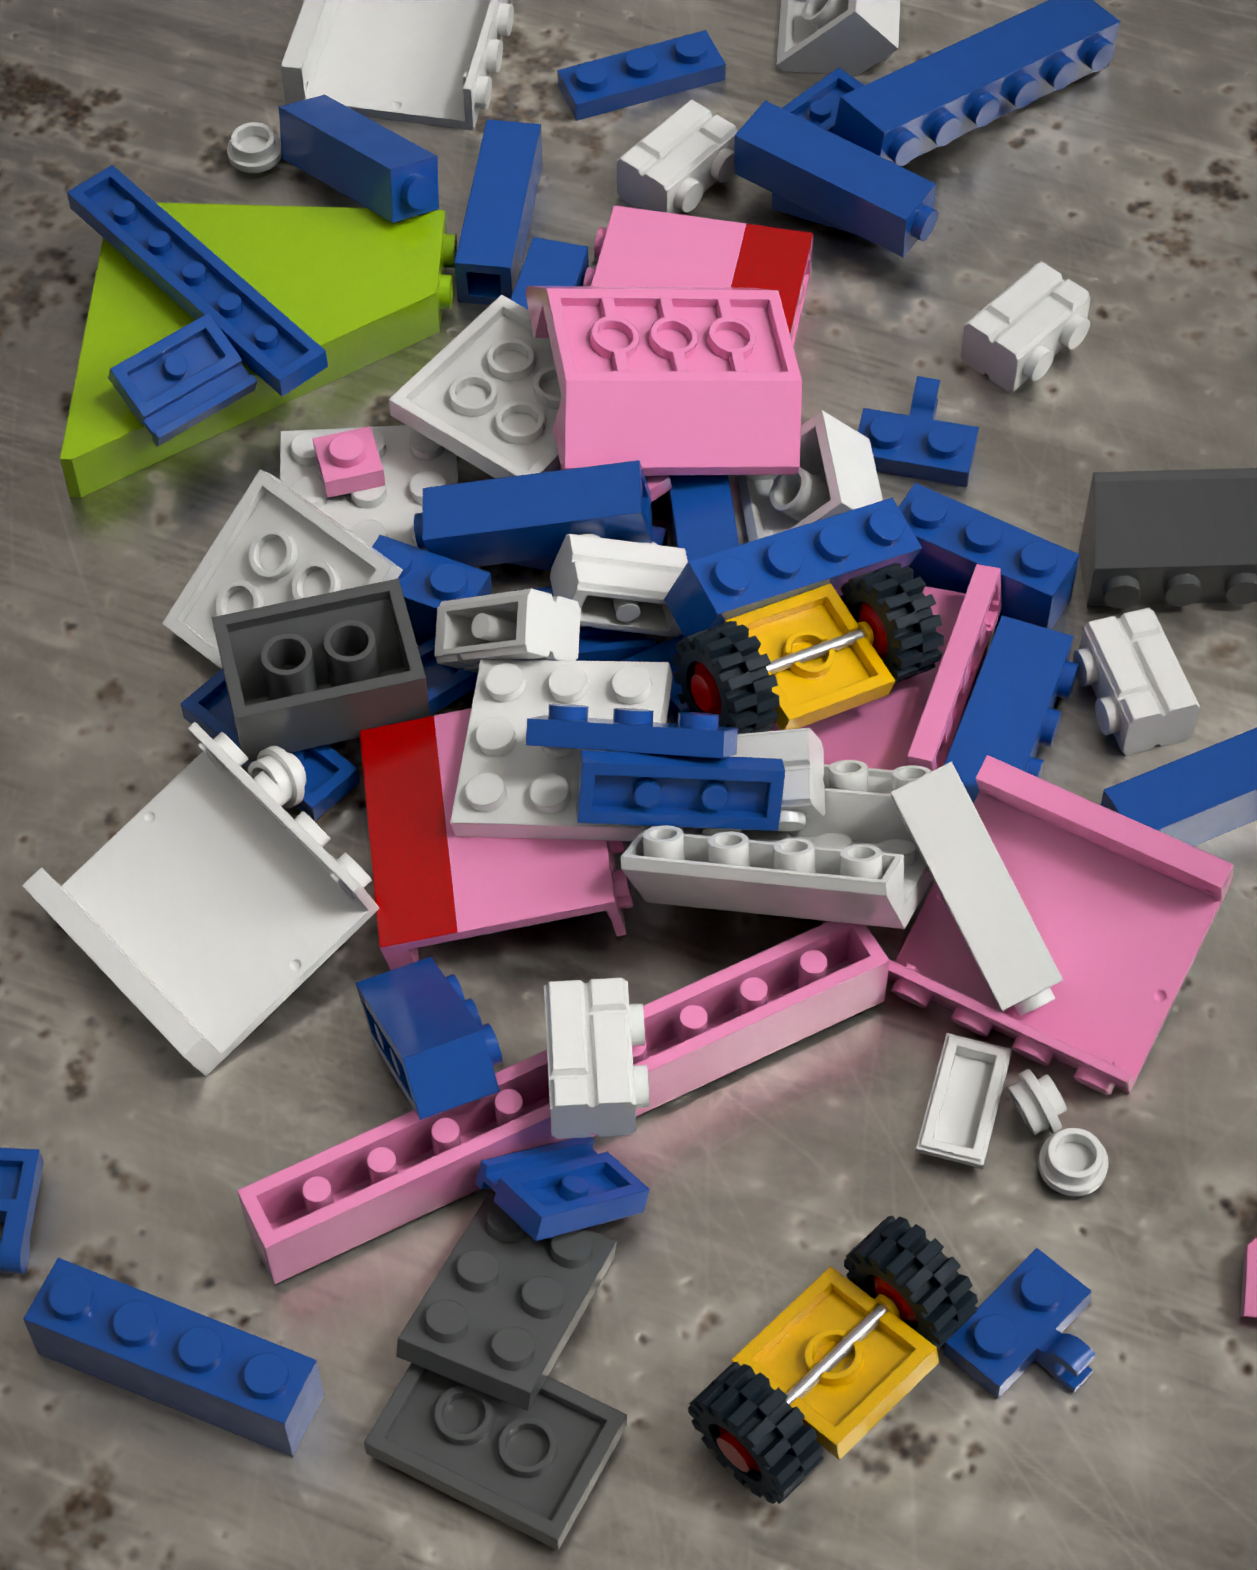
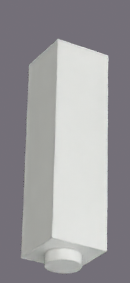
[891,761,1063,1016]

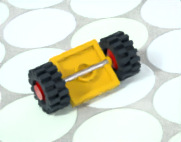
[673,563,944,734]
[688,1216,978,1504]

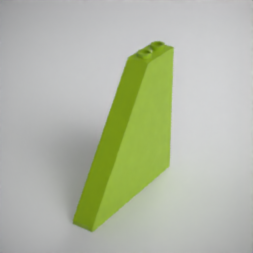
[60,202,457,498]

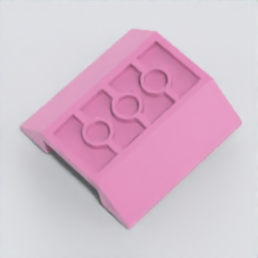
[525,286,802,476]

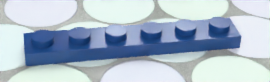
[67,165,328,397]

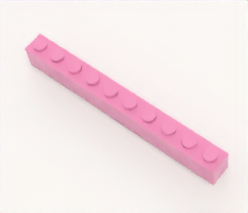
[237,921,890,1285]

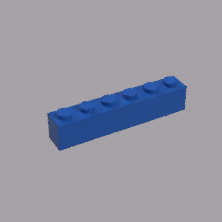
[833,0,1121,166]

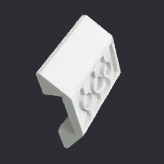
[621,760,933,929]

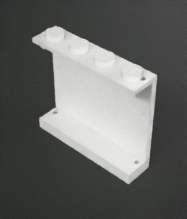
[281,0,520,130]
[22,722,380,1076]

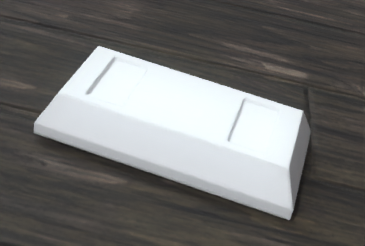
[915,1033,1012,1169]

